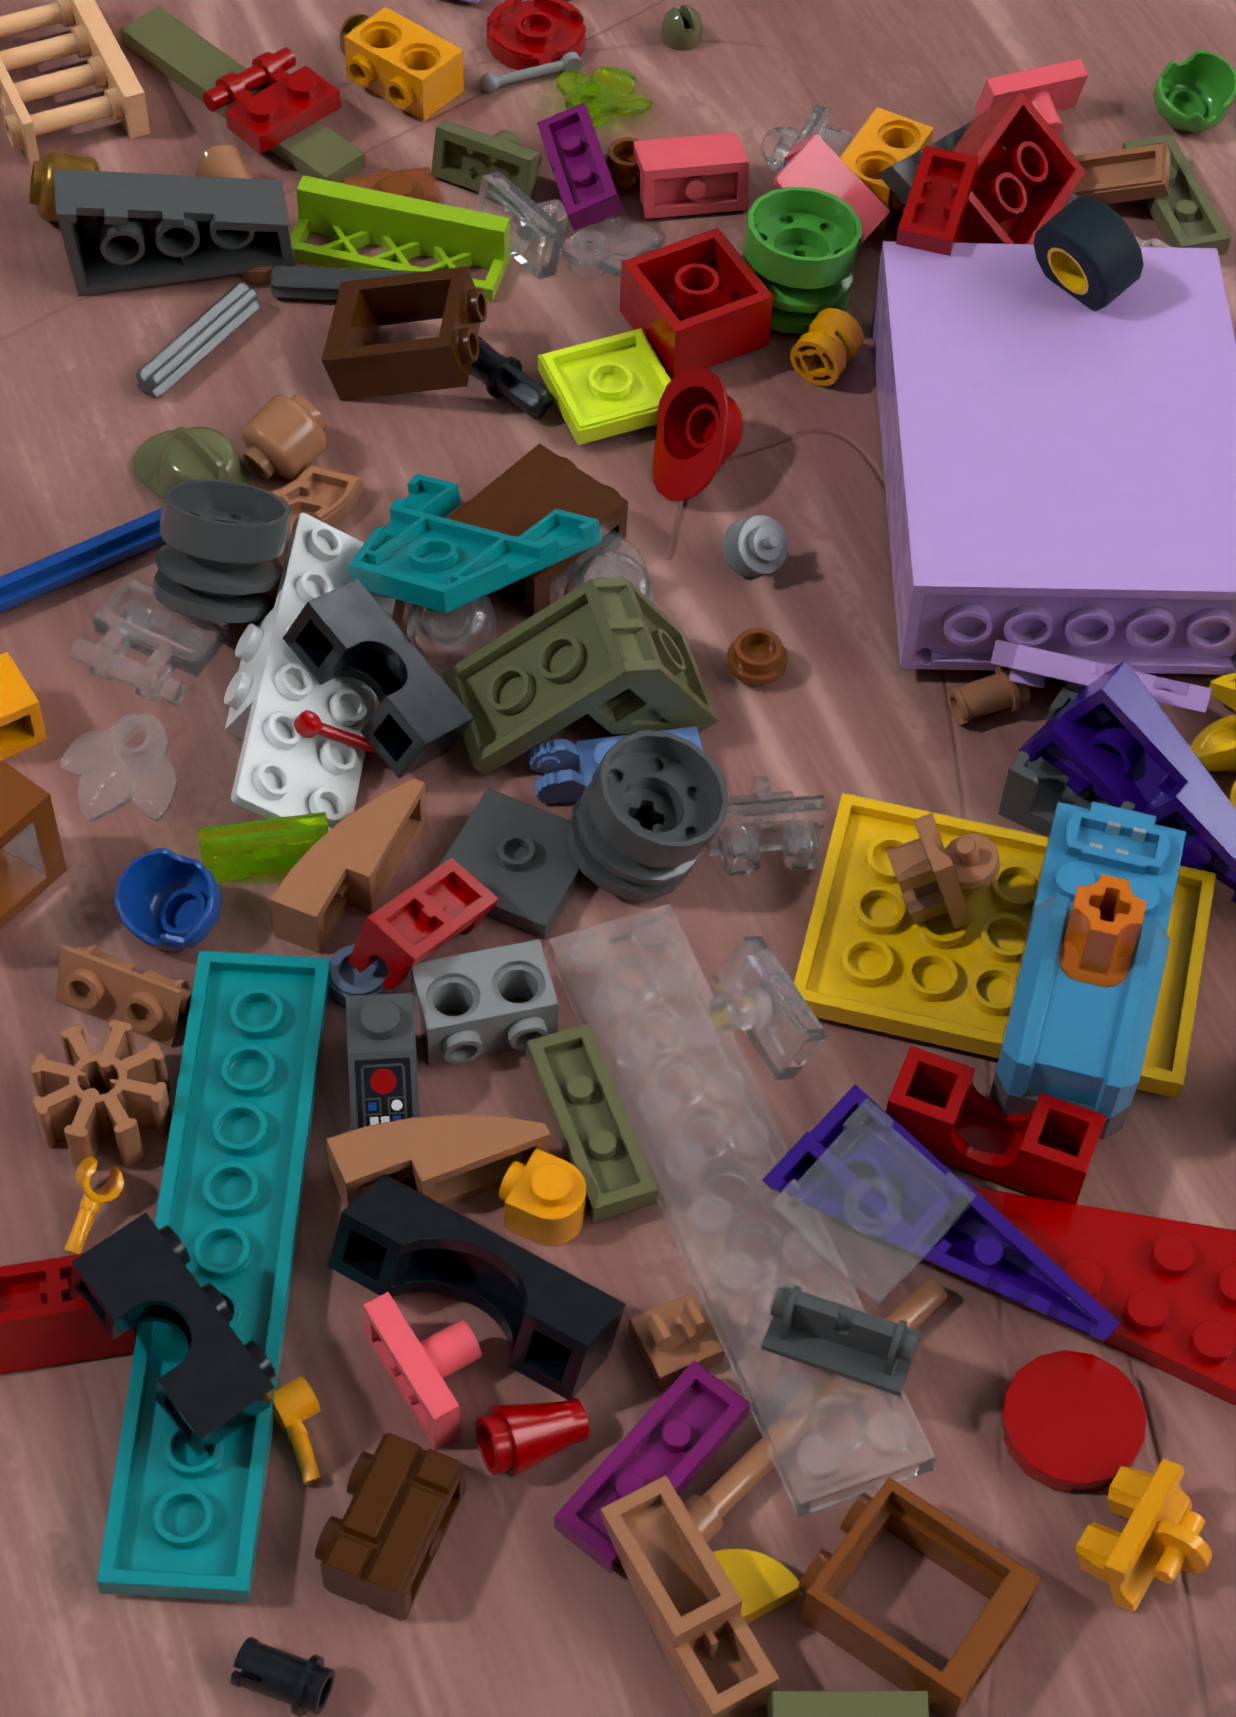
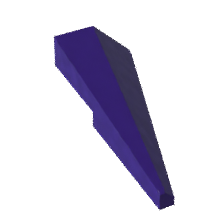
[1018,660,1236,904]
[762,1084,1120,1341]

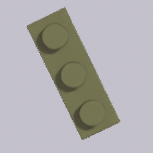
[1122,134,1231,256]
[526,1023,658,1223]

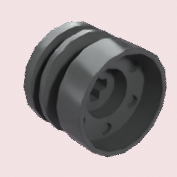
[152,479,291,623]
[566,730,729,900]

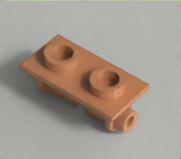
[55,944,192,1046]

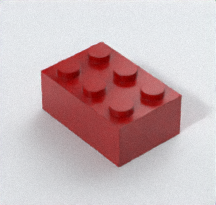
[952,90,1086,244]

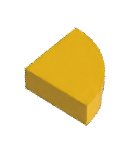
[713,1548,801,1624]

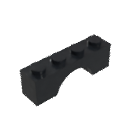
[327,1174,626,1401]

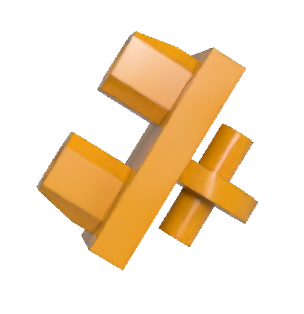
[1076,1459,1212,1613]

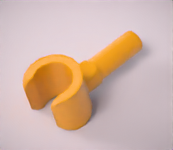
[64,1156,124,1255]
[273,1376,321,1486]

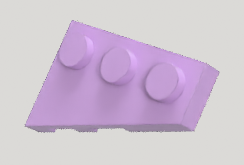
[990,639,1212,713]

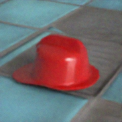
[652,367,744,501]

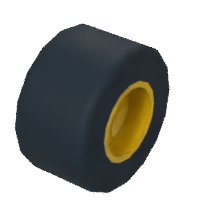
[1033,197,1144,311]

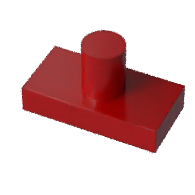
[896,145,979,256]

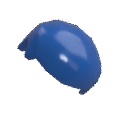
[114,848,222,952]

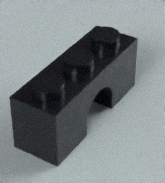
[282,578,475,779]
[71,1212,276,1457]

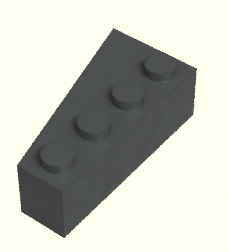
[53,169,295,296]

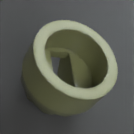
[662,5,702,50]

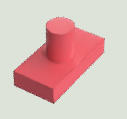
[975,59,1088,136]
[363,1292,482,1450]

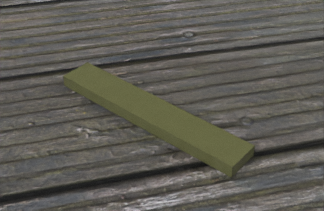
[120,6,366,183]

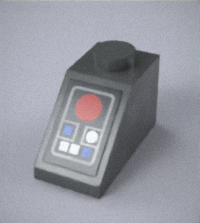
[345,992,419,1130]

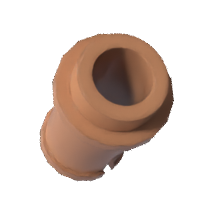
[947,666,1030,725]

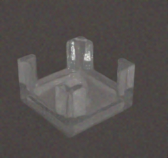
[770,1098,976,1309]

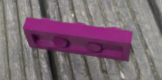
[537,102,623,231]
[554,1361,750,1574]

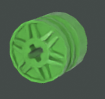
[742,187,862,334]

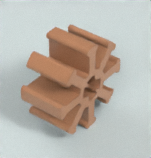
[30,1020,172,1168]

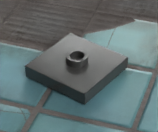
[438,788,583,939]

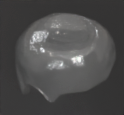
[407,595,498,668]

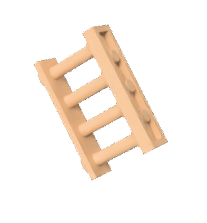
[0,0,150,166]

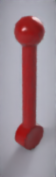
[294,710,380,756]

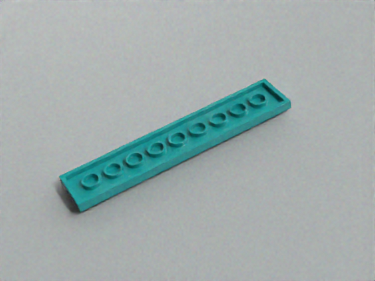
[97,951,331,1602]

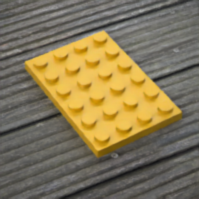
[788,793,1216,1099]

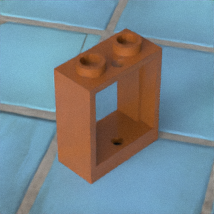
[0,761,67,929]
[799,1477,1042,1717]

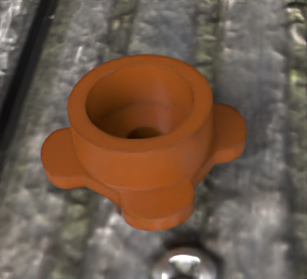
[604,137,640,189]

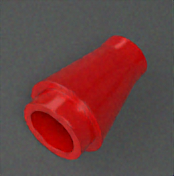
[476,1398,589,1477]

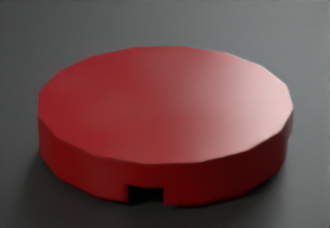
[487,0,586,70]
[1001,1350,1146,1492]

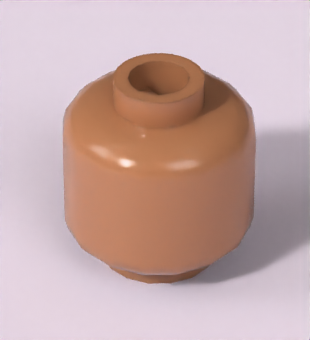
[242,394,327,481]

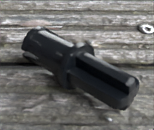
[470,336,553,419]

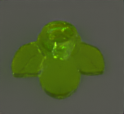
[556,66,654,127]

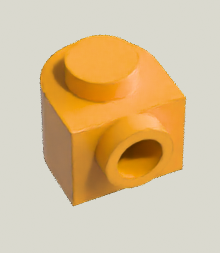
[499,1148,586,1246]

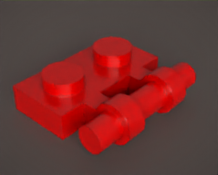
[202,47,341,154]

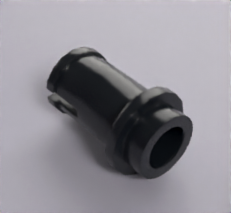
[231,1637,335,1717]

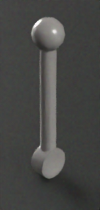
[480,52,583,93]

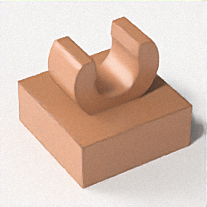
[628,1292,724,1390]

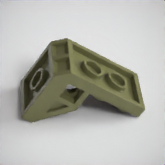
[443,577,719,776]

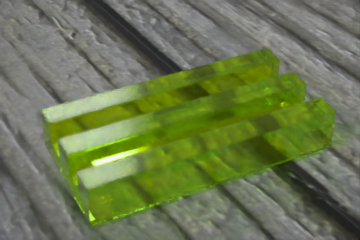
[197,812,329,883]

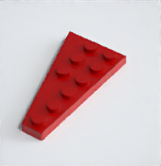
[972,1187,1236,1406]

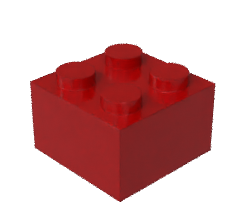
[619,228,773,379]

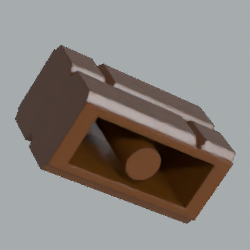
[315,1433,466,1621]

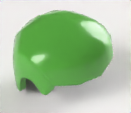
[1153,50,1236,132]

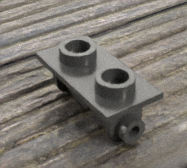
[761,1285,922,1396]

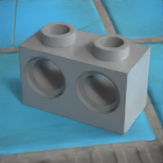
[411,939,559,1065]

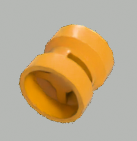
[790,308,864,386]

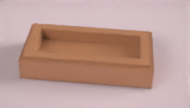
[1063,143,1171,208]

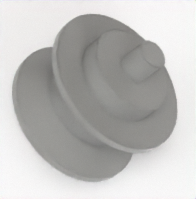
[723,515,788,577]

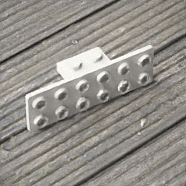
[224,513,396,841]

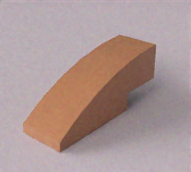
[269,778,427,954]
[326,1114,550,1208]
[600,1475,780,1717]

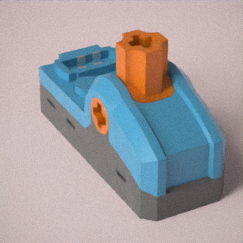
[989,801,1186,1140]

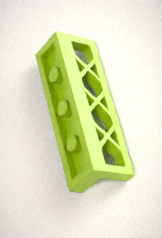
[291,175,511,302]

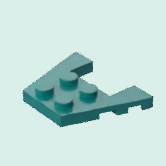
[348,473,601,613]

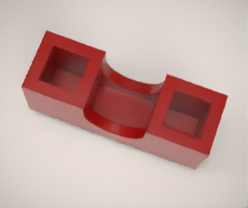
[886,1046,1107,1204]

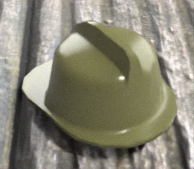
[133,427,253,500]

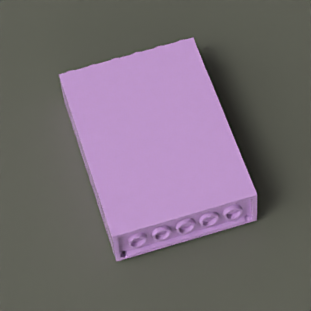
[872,241,1236,675]

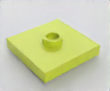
[538,328,671,445]

